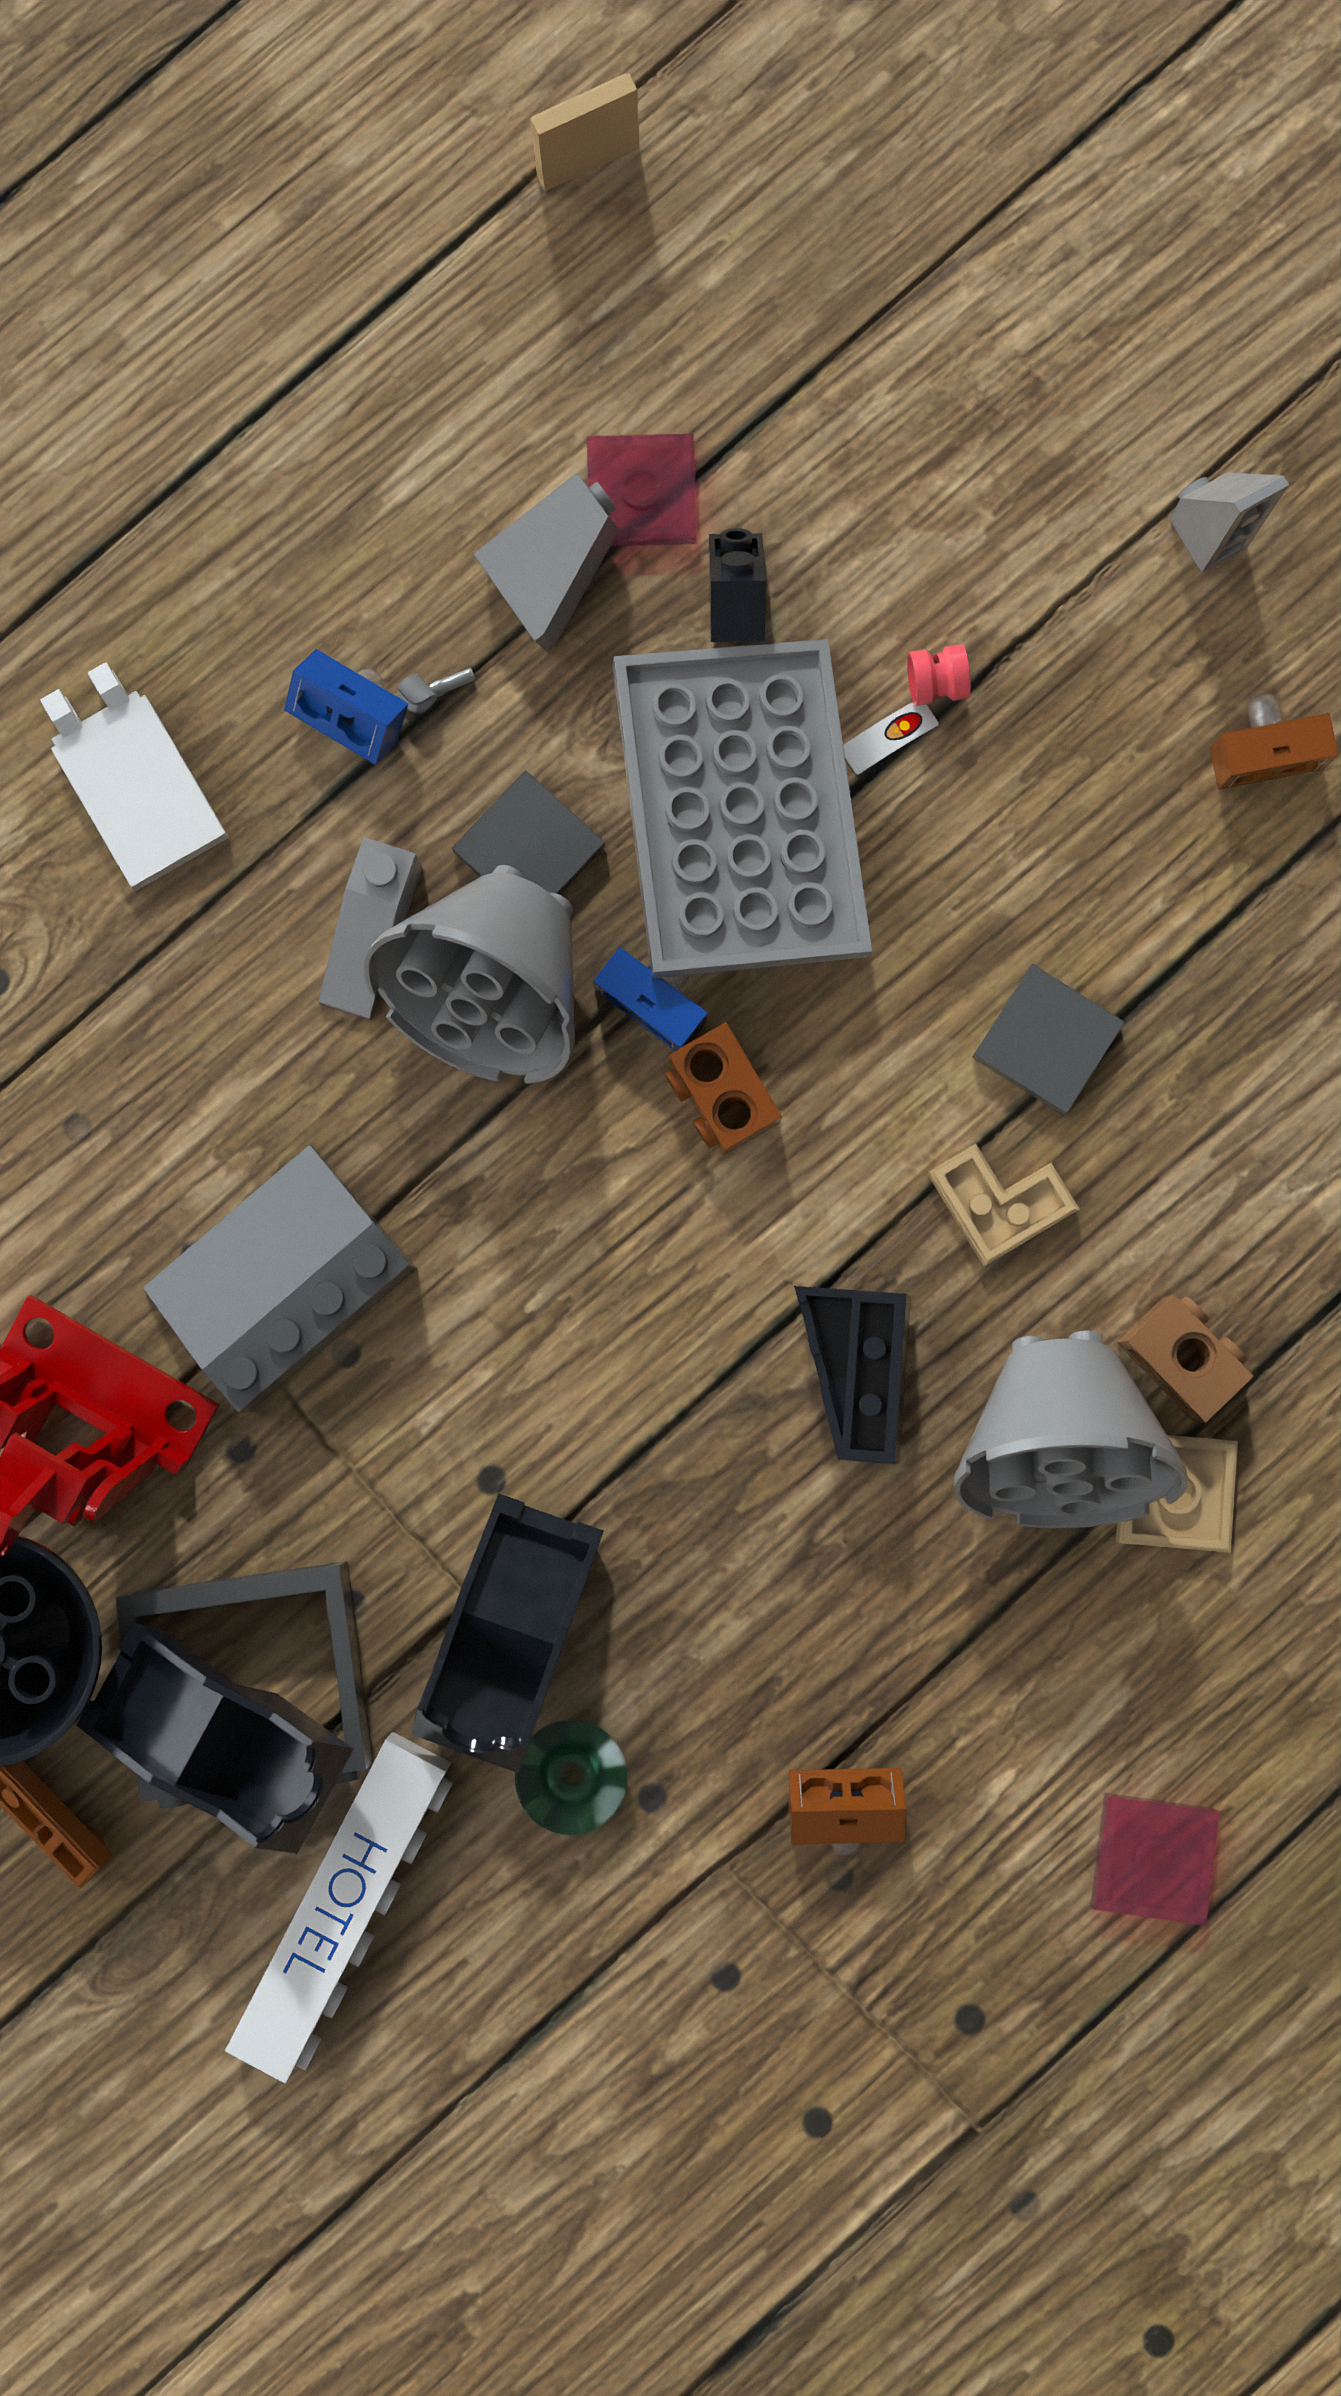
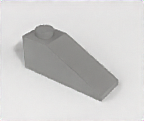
[1169,472,1289,573]
[318,837,423,1020]

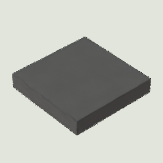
[452,770,605,895]
[972,964,1125,1115]

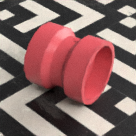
[907,644,971,706]

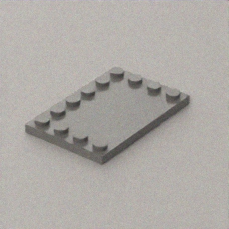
[612,639,872,978]

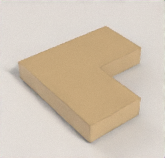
[927,1143,1080,1267]

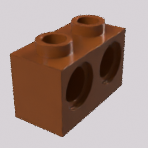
[665,1022,782,1156]

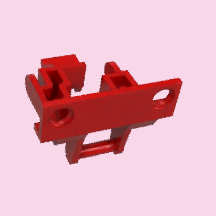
[0,1295,220,1557]

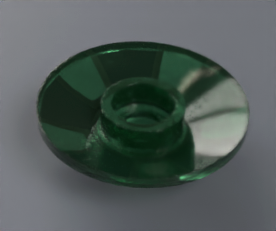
[515,1719,627,1835]

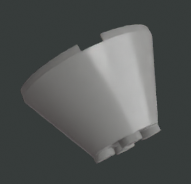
[364,865,575,1084]
[954,1330,1188,1528]

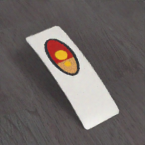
[843,702,939,775]

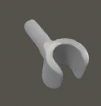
[398,668,475,714]

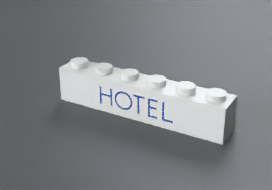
[225,1732,453,2083]

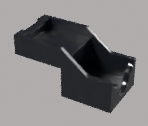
[411,1493,604,1773]
[76,1623,354,1854]

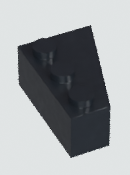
[794,1286,911,1464]

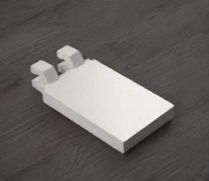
[40,662,229,891]

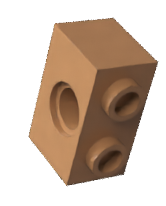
[1117,1295,1254,1423]

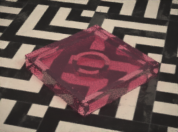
[587,433,696,546]
[1091,1793,1219,1926]

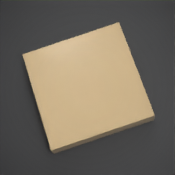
[530,73,639,191]
[1116,1435,1238,1553]

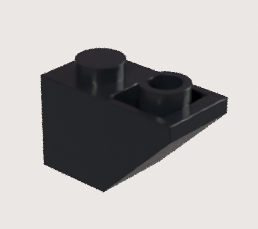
[709,528,766,642]

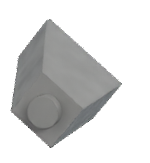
[474,473,619,651]

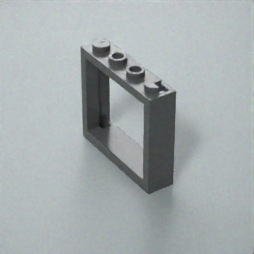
[116,1561,373,1808]

